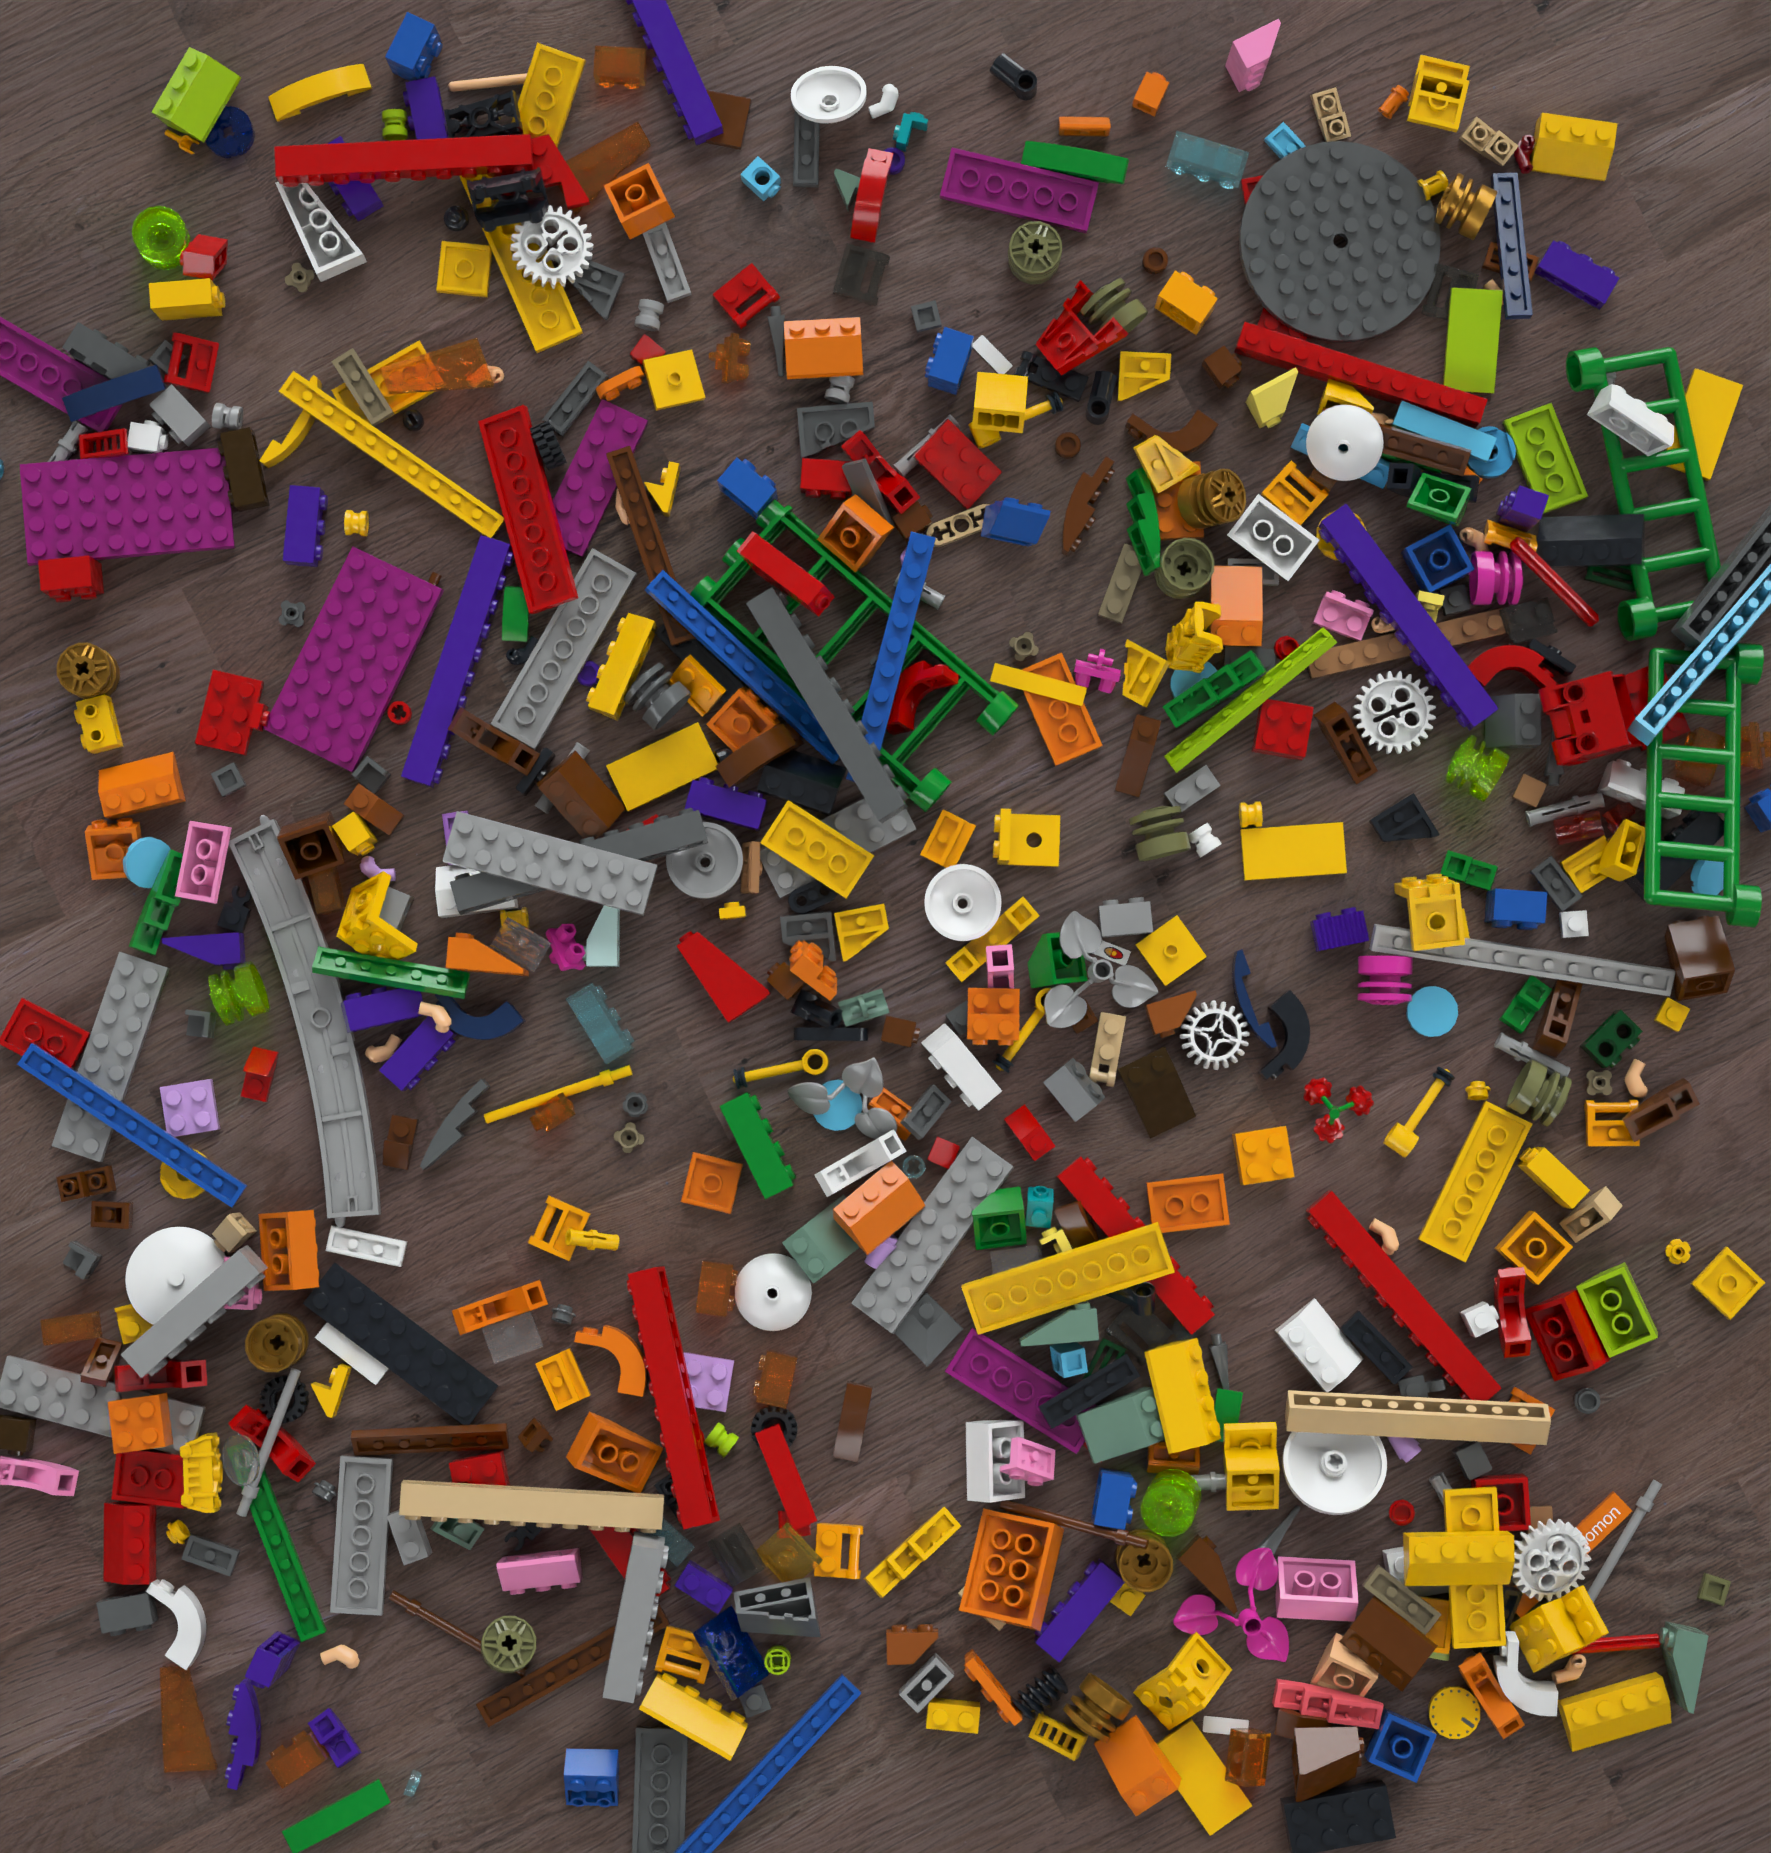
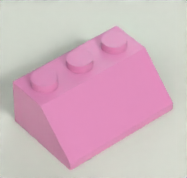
[1225,19,1281,92]
[175,821,232,904]
[496,1548,583,1595]
[1275,1556,1358,1622]

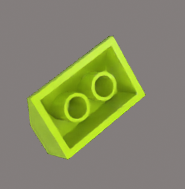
[152,47,241,143]
[1576,1262,1658,1358]

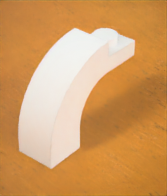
[815,1129,906,1197]
[146,1579,206,1670]
[1493,1631,1558,1716]

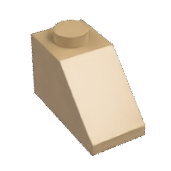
[1559,1186,1622,1243]
[212,1212,257,1253]

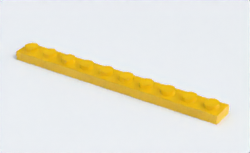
[279,371,505,538]

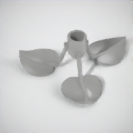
[1044,911,1158,1028]
[787,1058,897,1139]

